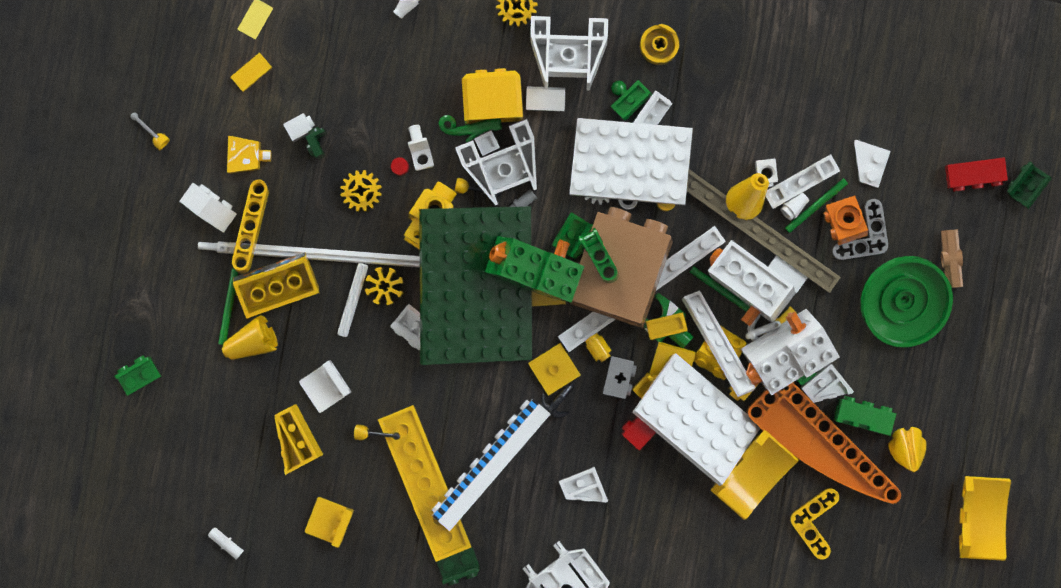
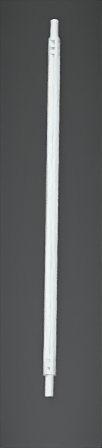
[198,241,420,267]

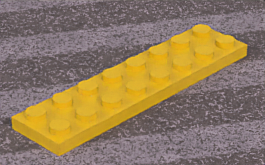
[378,405,472,562]

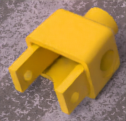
[404,182,457,249]

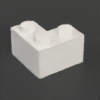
[180,183,237,233]

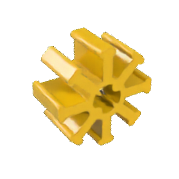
[365,267,404,305]

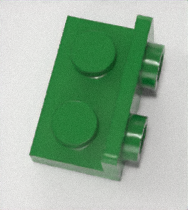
[115,355,162,396]

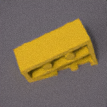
[274,404,323,475]

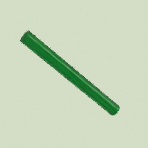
[785,178,848,233]
[690,266,750,312]
[218,269,239,345]

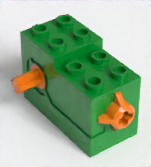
[485,236,585,303]

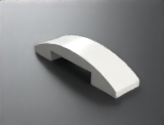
[766,154,840,209]

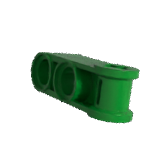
[578,228,619,283]

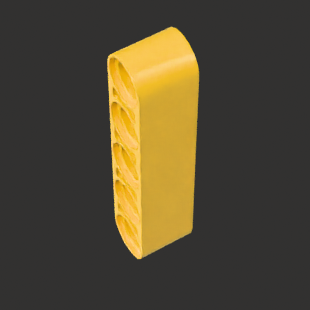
[232,180,269,274]

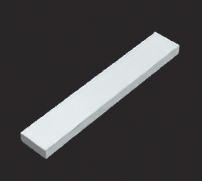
[682,290,756,397]

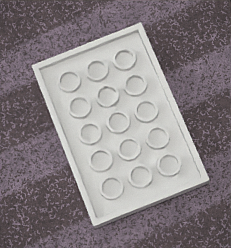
[570,118,693,205]
[633,353,760,486]

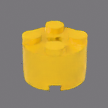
[640,24,679,65]

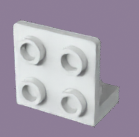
[299,360,352,413]

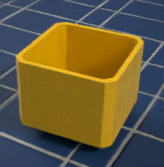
[462,68,523,124]

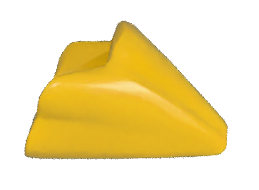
[888,427,926,472]

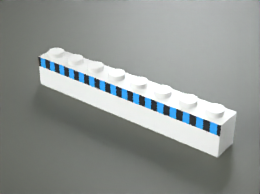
[431,399,550,531]

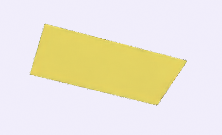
[238,0,273,40]

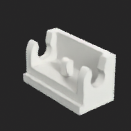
[526,86,565,111]
[633,90,672,125]

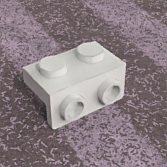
[391,304,420,350]

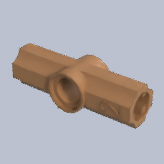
[941,229,963,288]

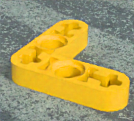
[790,488,839,559]

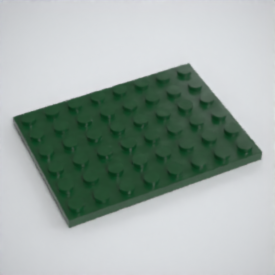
[419,206,532,365]

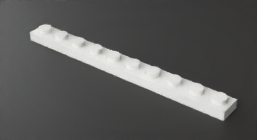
[558,226,726,352]

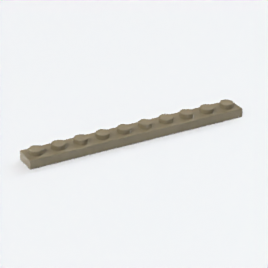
[687,169,841,293]

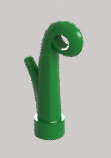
[439,115,502,143]

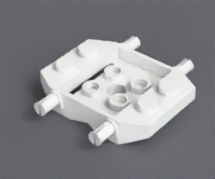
[523,541,610,588]

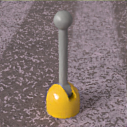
[131,113,170,150]

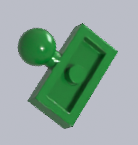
[611,80,652,121]

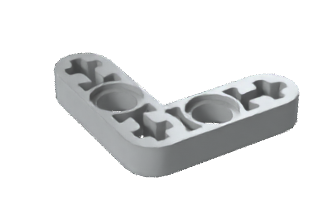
[832,199,888,260]

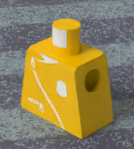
[227,136,272,174]

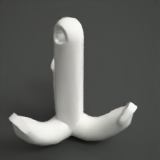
[745,314,781,341]

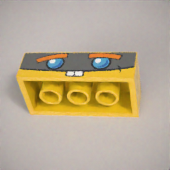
[233,252,319,319]

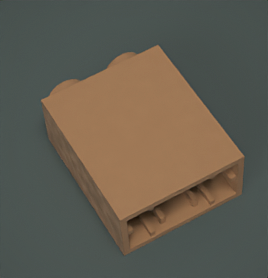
[569,207,673,328]

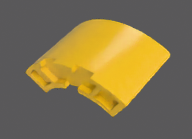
[711,430,798,520]
[959,476,1011,561]

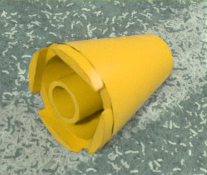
[726,173,769,220]
[222,315,278,360]

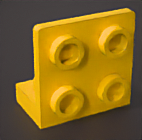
[305,497,354,548]

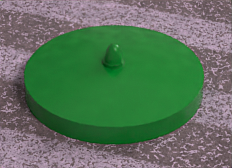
[861,256,953,347]

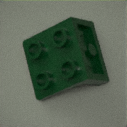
[437,546,480,586]

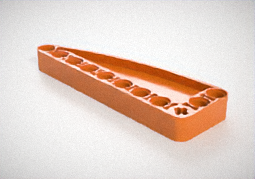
[747,382,901,504]

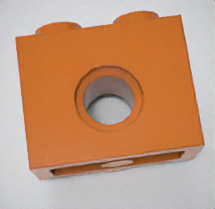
[823,196,868,245]

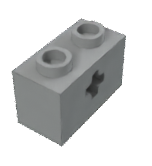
[603,356,637,399]

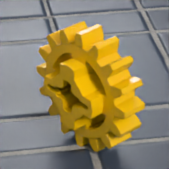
[496,0,538,27]
[340,170,382,212]

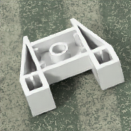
[530,16,608,90]
[455,119,537,205]

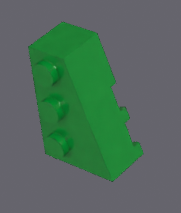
[833,396,896,436]

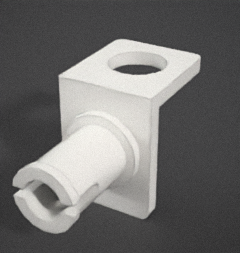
[408,125,434,171]

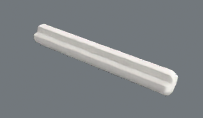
[337,263,368,337]

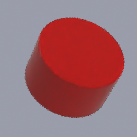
[391,157,409,176]

